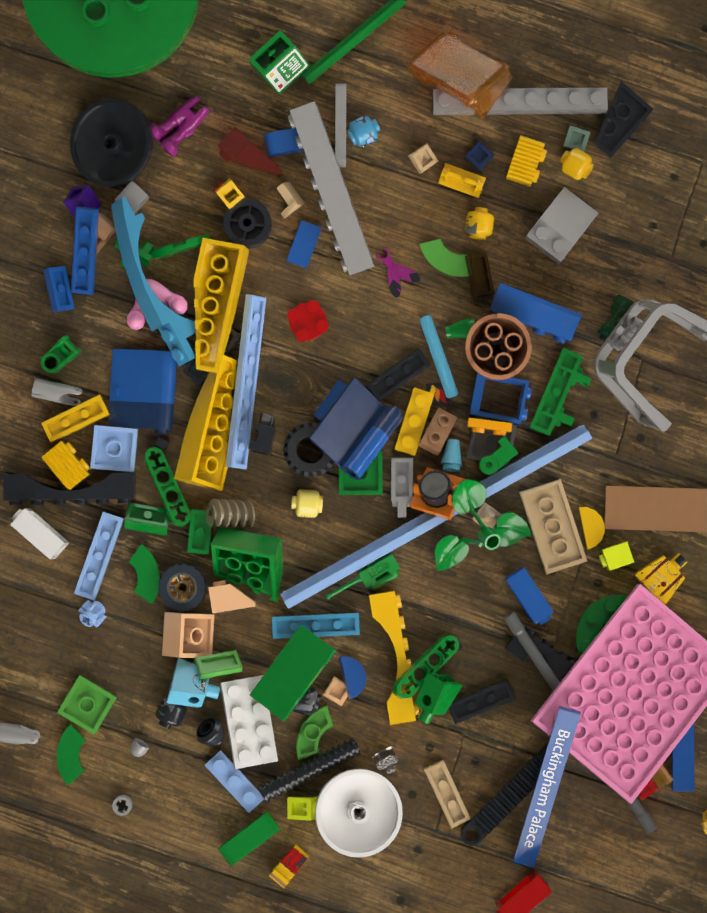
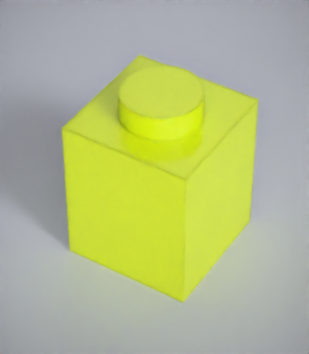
[599,542,634,571]

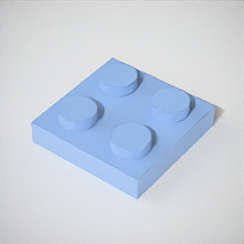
[90,425,138,472]

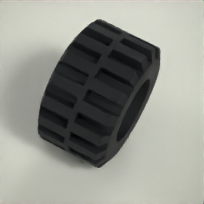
[283,422,334,477]

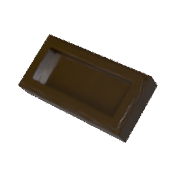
[465,252,495,298]

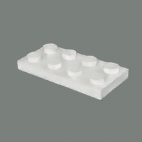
[220,675,278,769]

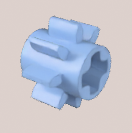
[78,600,106,628]

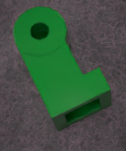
[479,436,518,475]

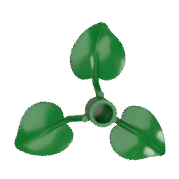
[434,479,531,571]

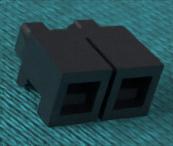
[248,413,276,456]

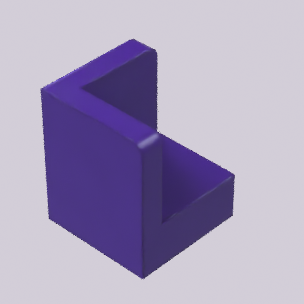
[63,185,101,218]

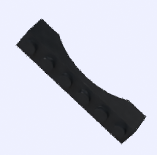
[3,473,136,505]

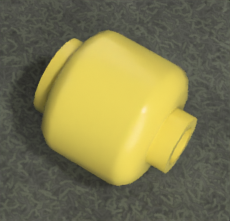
[291,489,323,518]

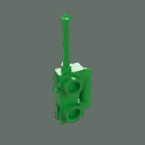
[325,552,400,599]

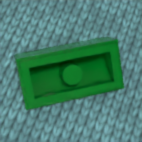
[124,503,170,536]

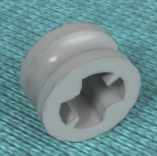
[112,795,133,816]

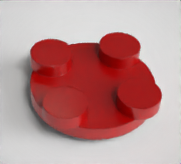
[287,300,329,342]

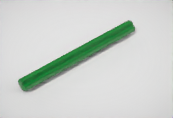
[302,0,406,84]

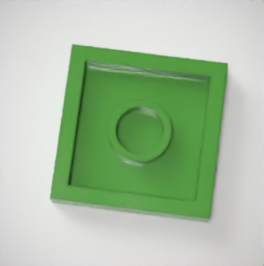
[57,675,117,735]

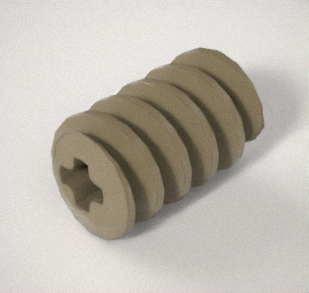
[206,498,255,528]

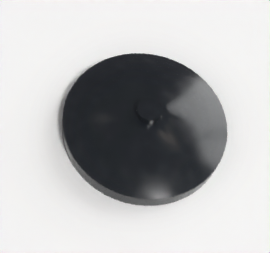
[70,99,153,187]

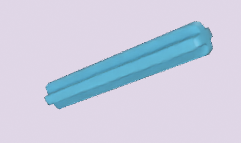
[419,315,458,398]

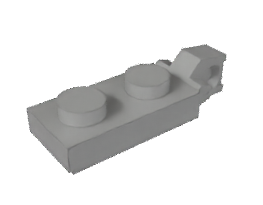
[391,458,413,518]

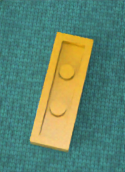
[394,388,434,456]
[41,395,110,443]

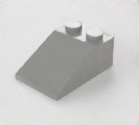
[525,187,598,264]

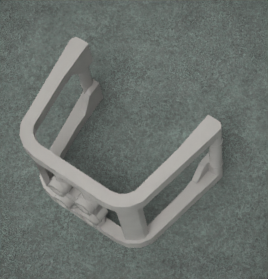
[593,299,707,431]

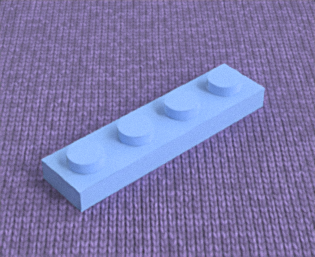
[74,512,124,601]

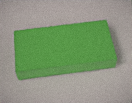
[194,650,243,679]

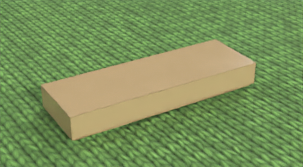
[424,760,471,829]

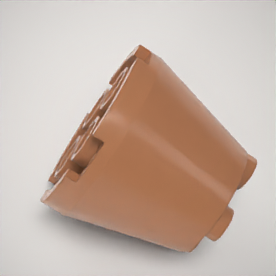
[465,313,532,380]

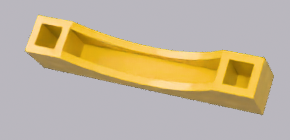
[369,591,419,725]

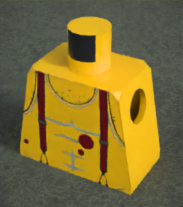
[633,553,687,605]

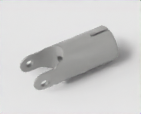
[31,378,82,406]
[0,722,40,745]

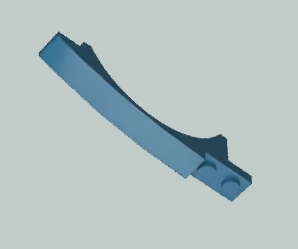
[111,197,196,366]

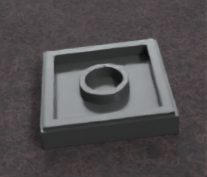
[466,416,517,467]

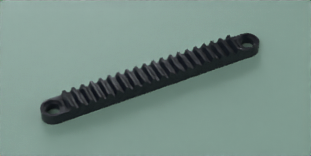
[461,741,549,846]

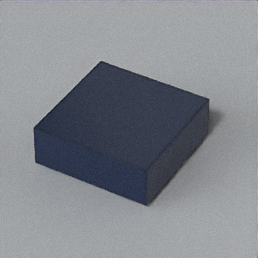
[464,141,495,172]

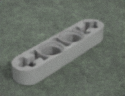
[335,84,346,168]

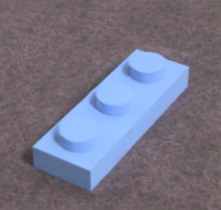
[205,750,264,813]

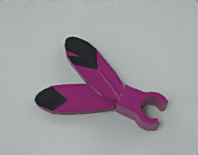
[376,248,420,298]

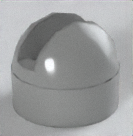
[130,738,149,757]

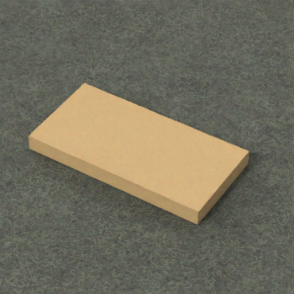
[519,479,587,575]

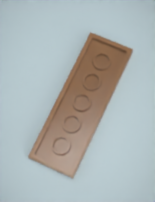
[604,486,707,532]

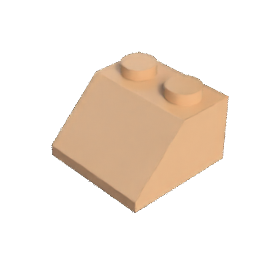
[162,612,215,658]

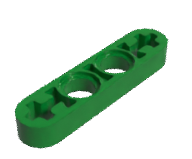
[144,447,191,527]
[392,635,459,699]

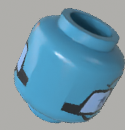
[347,115,380,147]

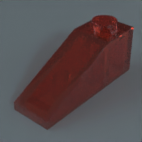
[217,127,283,177]

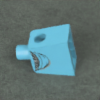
[167,658,220,707]

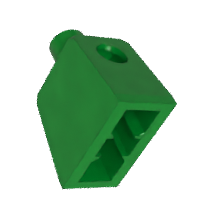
[415,673,462,724]

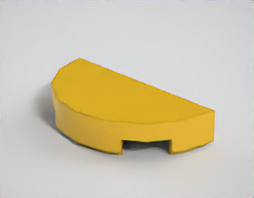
[578,507,605,550]

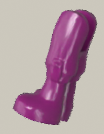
[150,96,210,158]

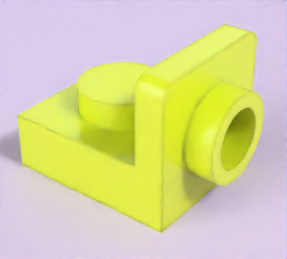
[287,796,318,821]

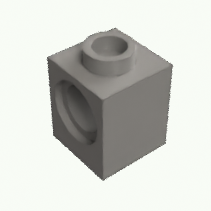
[115,181,150,214]

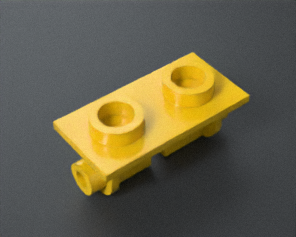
[438,163,486,198]

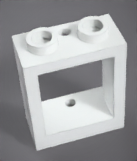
[11,508,70,559]

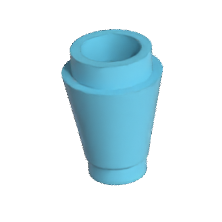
[441,439,462,472]

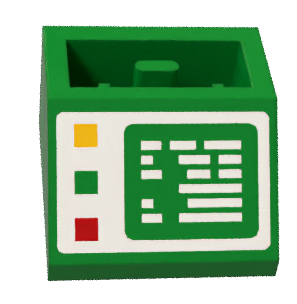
[248,30,310,95]

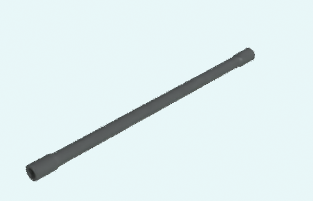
[503,611,657,834]

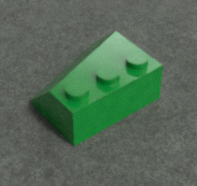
[211,527,284,603]

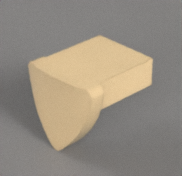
[277,181,305,219]

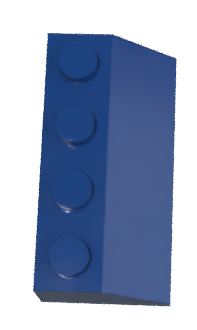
[489,283,582,344]

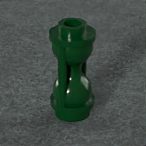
[597,294,633,341]

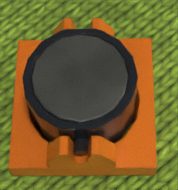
[410,467,465,520]

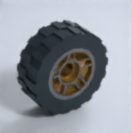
[158,564,207,612]

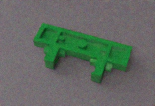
[530,348,592,436]

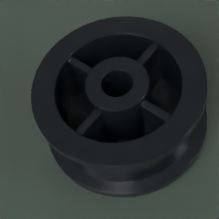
[223,199,272,249]

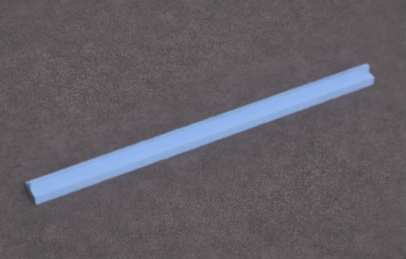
[280,425,593,609]

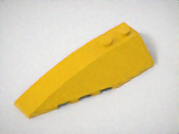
[193,238,249,374]
[174,355,237,491]

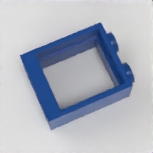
[469,373,532,425]
[504,567,554,625]

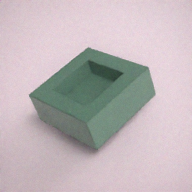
[563,125,591,151]

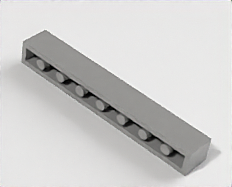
[433,88,608,115]
[288,101,375,275]

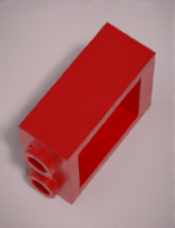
[496,869,552,913]

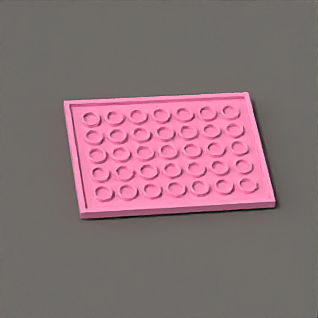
[531,584,707,804]

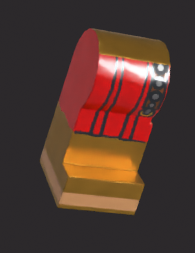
[637,764,674,801]

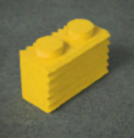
[506,135,547,187]
[41,441,91,491]

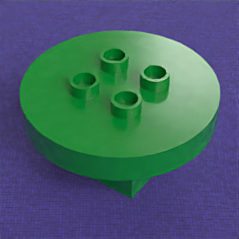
[23,0,199,78]

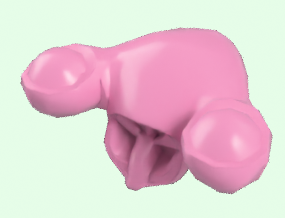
[127,279,187,330]

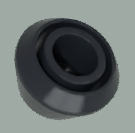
[196,718,225,747]

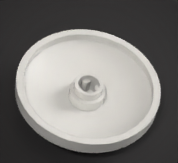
[315,769,403,857]

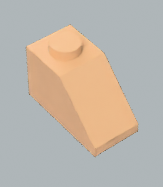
[208,580,256,613]

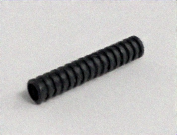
[259,737,361,803]

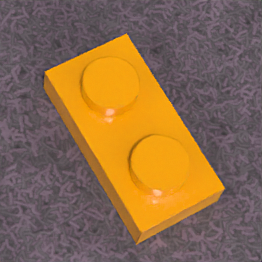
[467,418,512,436]

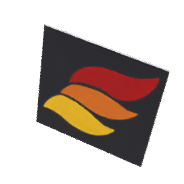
[427,383,449,405]

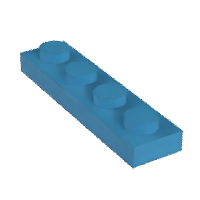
[272,613,360,639]

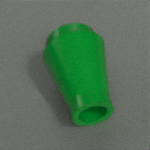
[445,317,476,339]

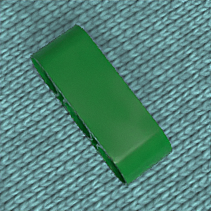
[218,811,281,867]

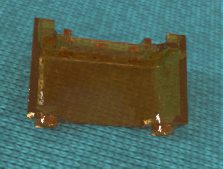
[406,31,513,119]

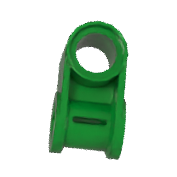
[41,334,82,374]

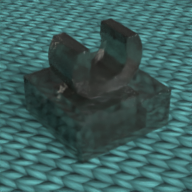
[372,746,399,775]

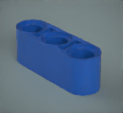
[263,123,326,157]

